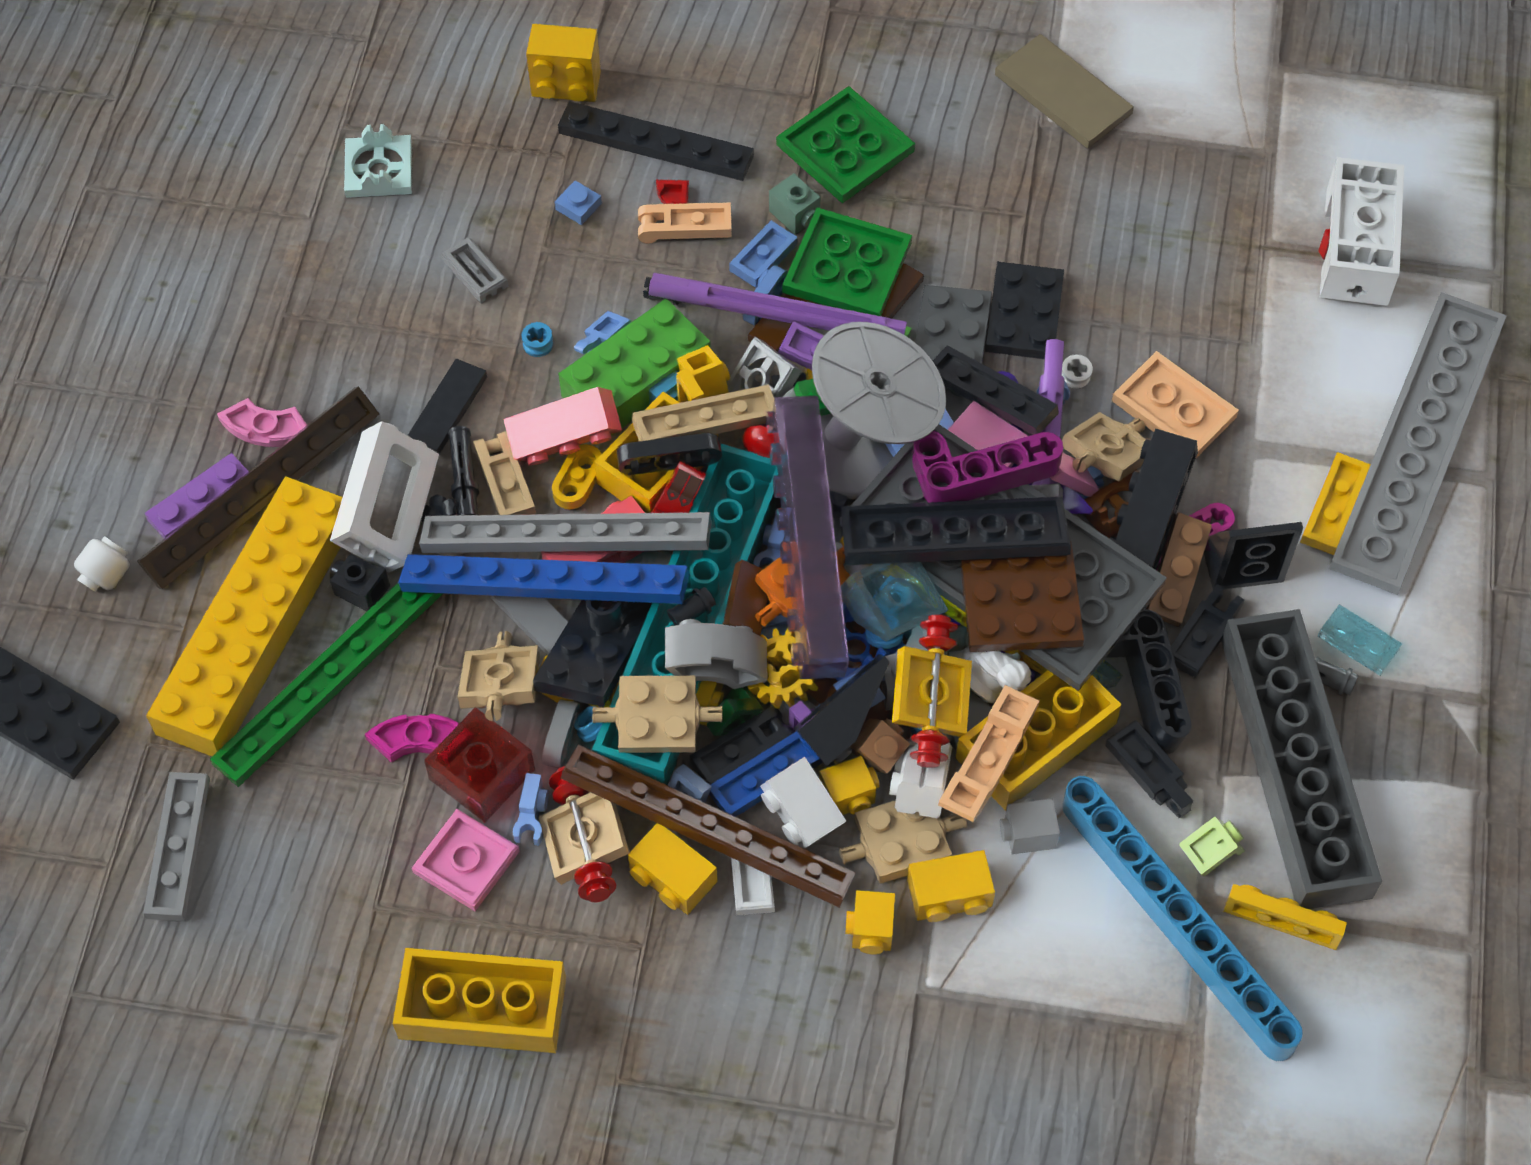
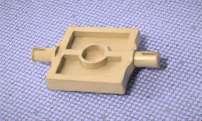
[1062,412,1145,482]
[458,631,540,721]
[592,675,722,753]
[839,800,967,884]

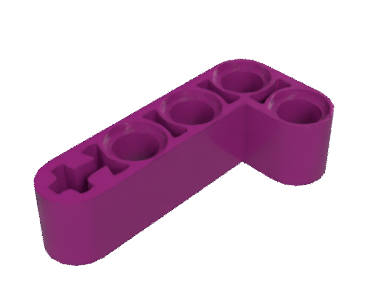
[912,431,1064,503]

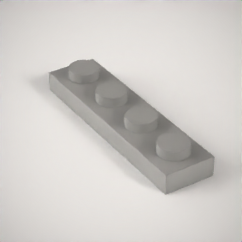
[143,772,210,921]

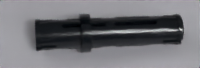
[448,426,479,516]

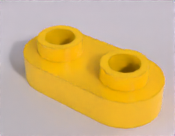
[552,444,602,510]

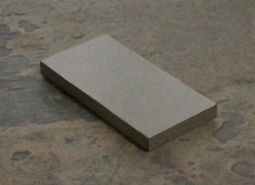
[995,34,1134,149]

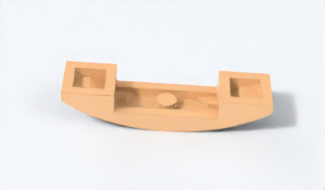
[938,685,1039,822]

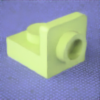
[1179,817,1245,876]

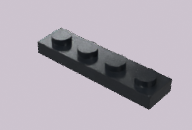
[933,345,1059,435]

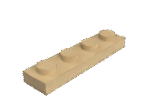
[632,384,777,441]

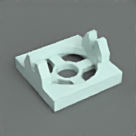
[344,124,412,198]

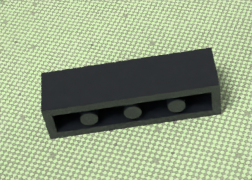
[1110,428,1198,570]

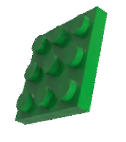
[776,86,915,204]
[782,207,912,316]

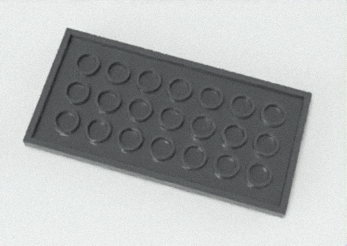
[840,424,1167,691]

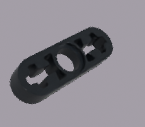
[616,433,722,475]

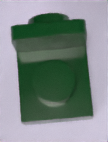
[706,686,763,736]

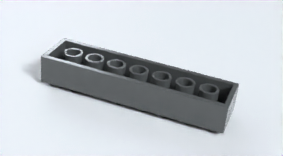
[1221,609,1382,909]

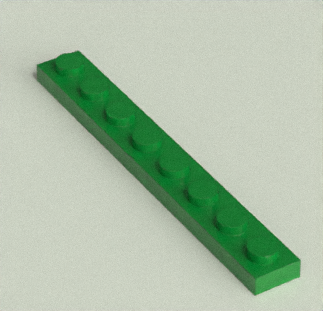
[210,583,444,787]

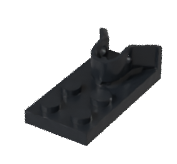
[533,600,652,707]

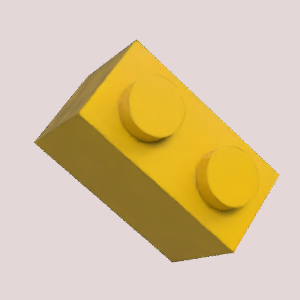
[628,823,718,915]
[907,850,995,922]

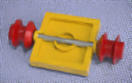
[892,615,972,768]

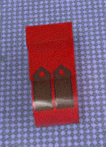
[651,461,706,513]

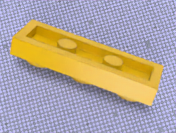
[1300,452,1371,555]
[1223,884,1347,950]

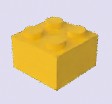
[526,24,601,102]

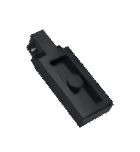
[1105,720,1193,818]

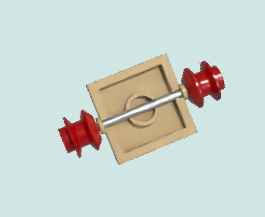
[539,766,630,903]

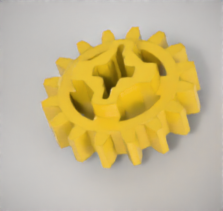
[747,627,824,709]

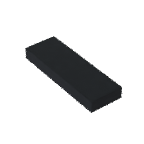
[407,359,487,455]

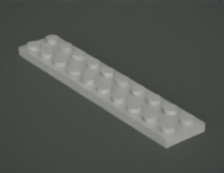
[1329,292,1507,595]

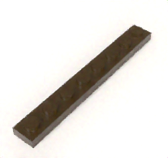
[137,386,379,589]

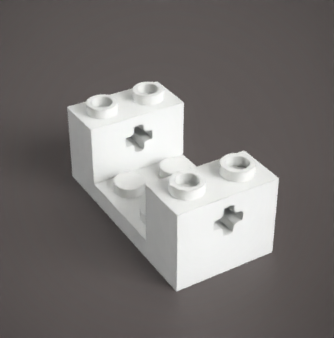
[1320,157,1404,306]

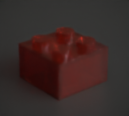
[424,707,535,823]

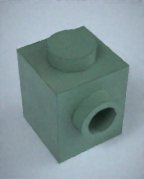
[769,173,821,235]

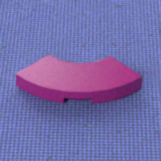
[365,714,472,763]

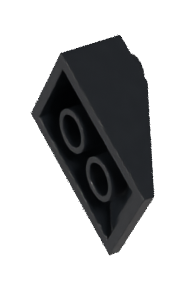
[1204,522,1303,589]

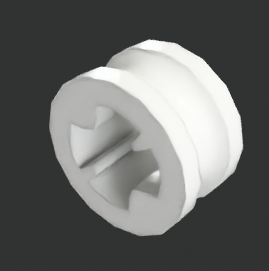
[1062,354,1093,389]

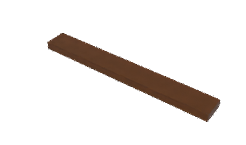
[561,744,855,908]

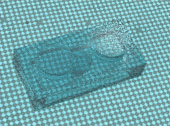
[1318,604,1402,676]

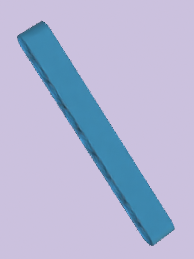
[1062,776,1303,1061]

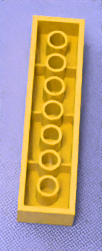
[146,476,343,756]

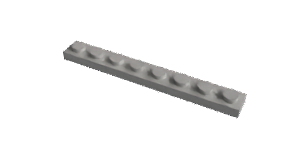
[419,512,712,553]

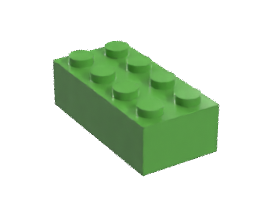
[558,298,711,436]

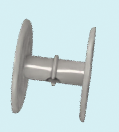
[773,322,946,500]

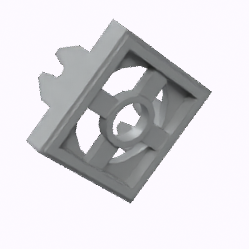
[727,337,802,428]

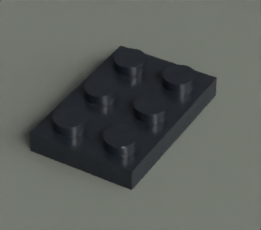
[985,261,1064,359]

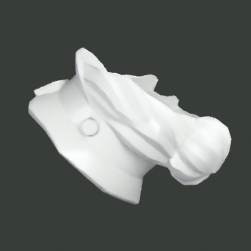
[949,646,1031,704]

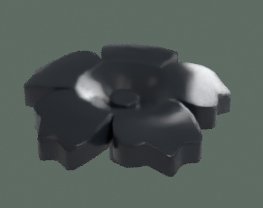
[421,494,458,522]

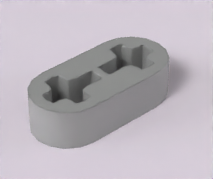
[542,699,580,768]

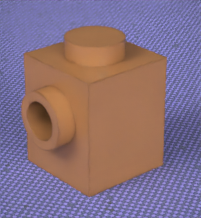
[850,718,910,773]

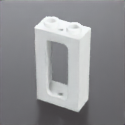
[330,421,439,573]

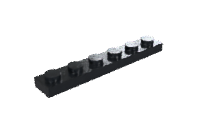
[558,101,754,181]

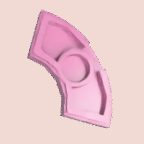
[217,398,307,447]

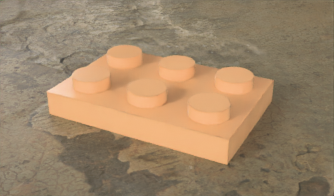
[1112,351,1239,458]

